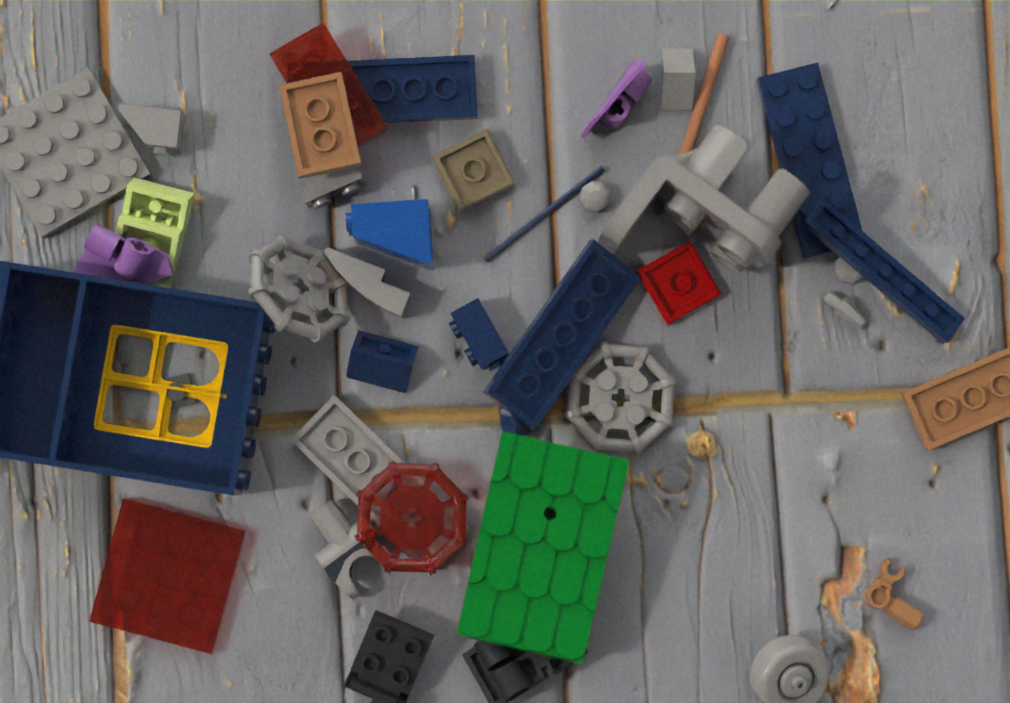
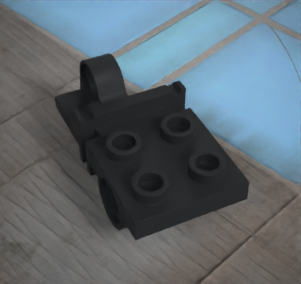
[344,610,434,703]
[462,641,589,703]

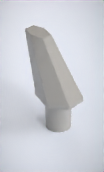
[823,291,867,329]

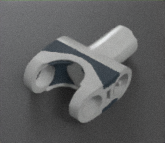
[309,500,398,600]

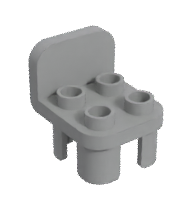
[598,125,810,274]

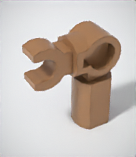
[863,559,924,631]

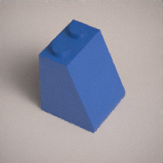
[345,199,434,270]

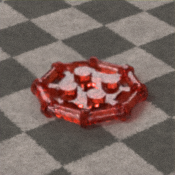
[354,460,469,575]

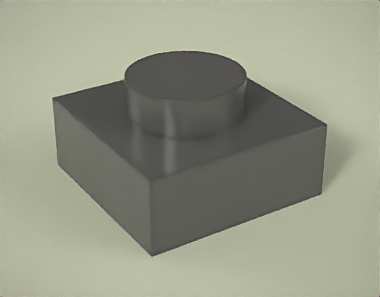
[164,373,196,409]

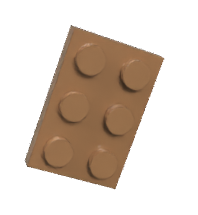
[279,72,362,179]

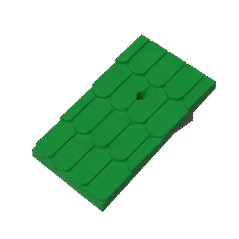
[456,431,630,664]

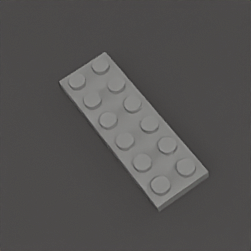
[290,395,471,573]

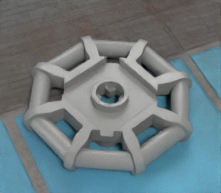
[248,235,350,343]
[563,341,678,455]

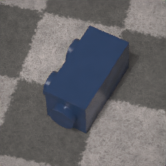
[449,298,509,372]

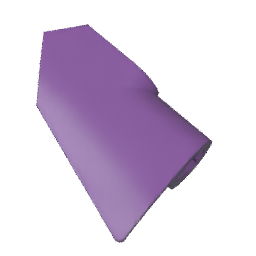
[580,61,652,139]
[74,223,174,285]

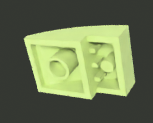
[116,177,195,288]

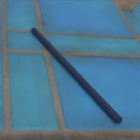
[484,166,605,262]

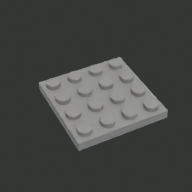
[0,67,152,238]

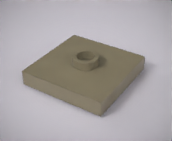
[431,129,515,213]

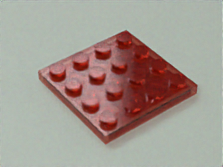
[89,498,246,654]

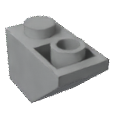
[303,167,365,209]

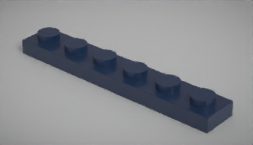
[801,198,965,344]

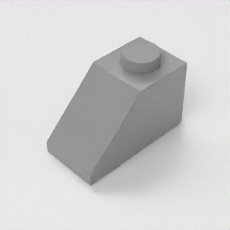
[118,103,186,157]

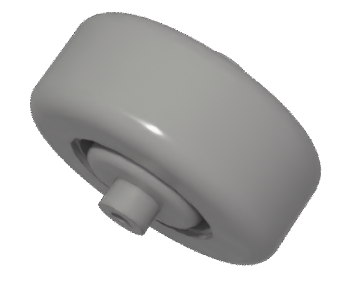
[750,635,829,703]

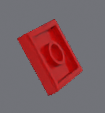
[636,240,722,326]

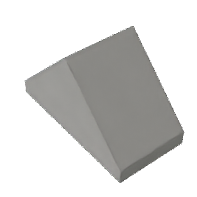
[661,48,696,111]

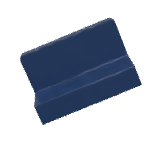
[346,330,419,393]

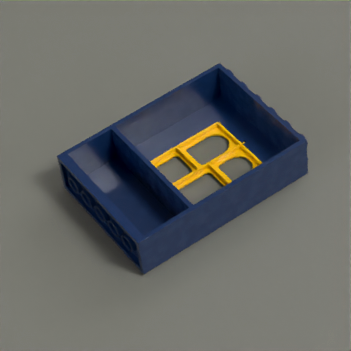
[0,261,276,495]

